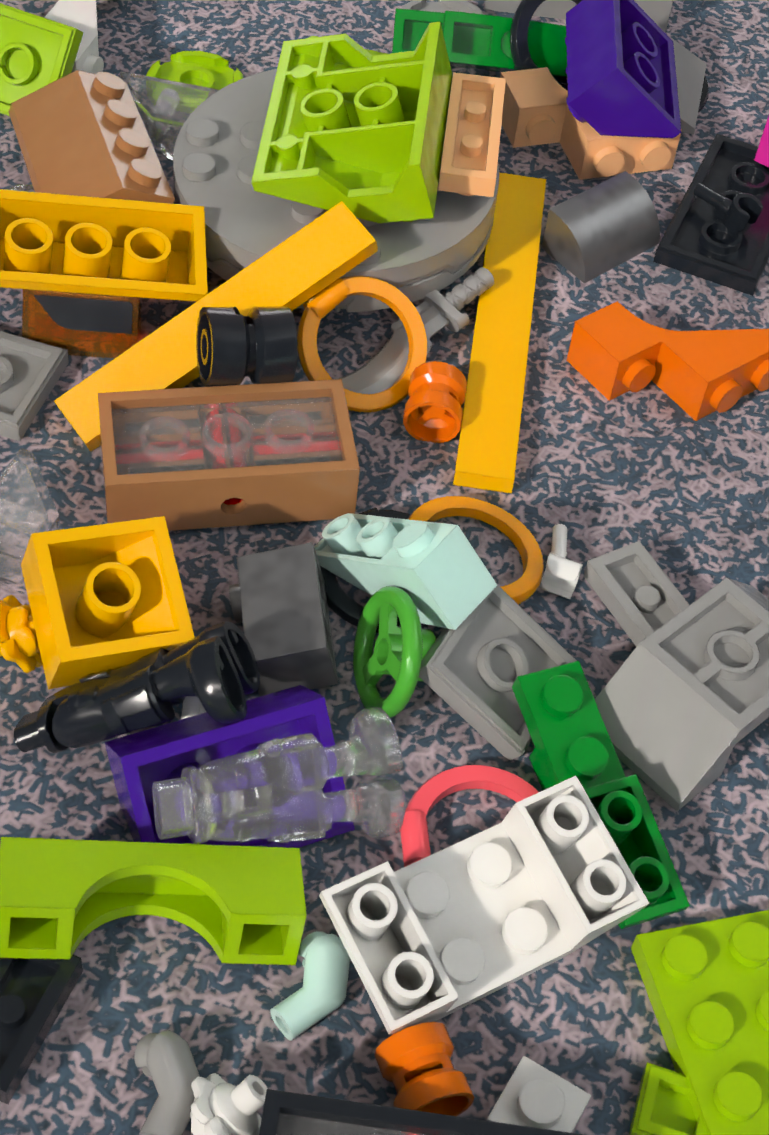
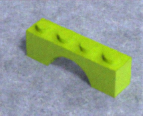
[0,837,307,965]

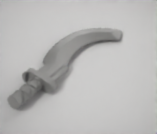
[334,267,495,411]

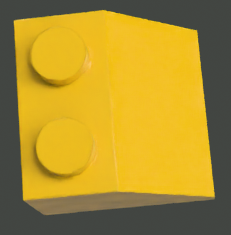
[21,516,195,689]

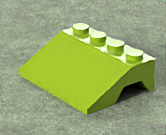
[251,22,453,224]

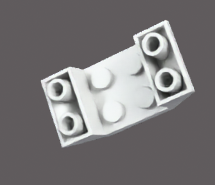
[319,776,649,1034]

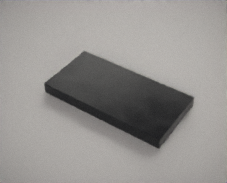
[653,134,769,296]

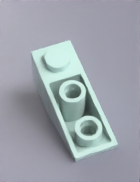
[314,513,497,630]

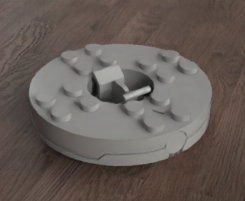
[173,69,499,312]

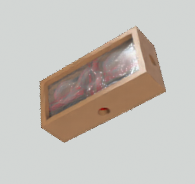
[98,379,360,531]

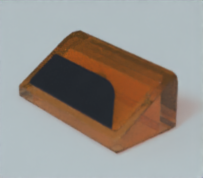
[22,289,141,358]

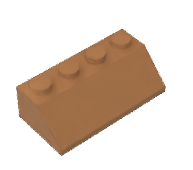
[9,70,175,204]

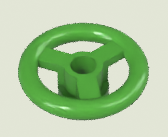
[353,586,436,719]

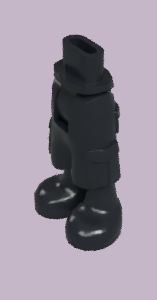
[14,621,260,753]

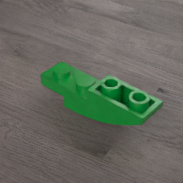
[392,8,567,78]
[512,661,690,929]

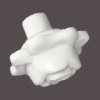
[190,1073,268,1135]

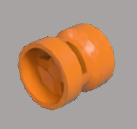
[403,361,467,443]
[375,1021,475,1116]

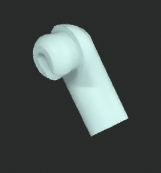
[270,931,350,1041]

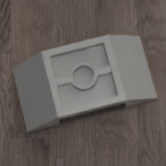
[595,578,769,811]

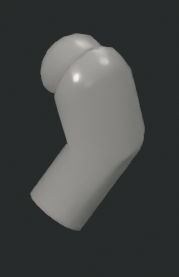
[134,1030,200,1135]

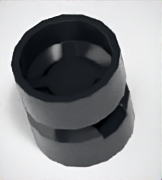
[196,306,298,387]

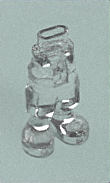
[152,707,406,844]

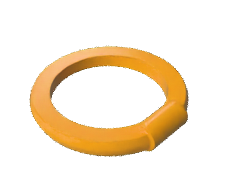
[297,276,427,412]
[408,496,544,605]

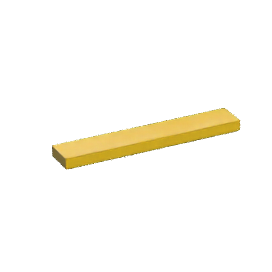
[54,201,378,452]

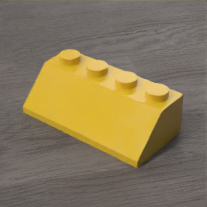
[0,189,208,302]

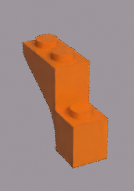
[567,301,769,421]

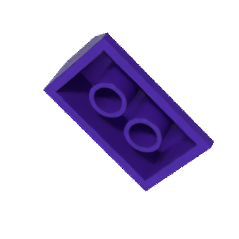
[565,0,682,138]
[104,685,355,848]

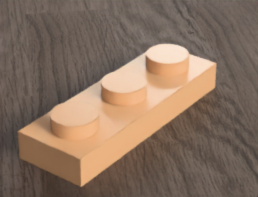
[438,72,506,197]

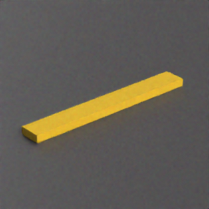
[453,172,546,494]

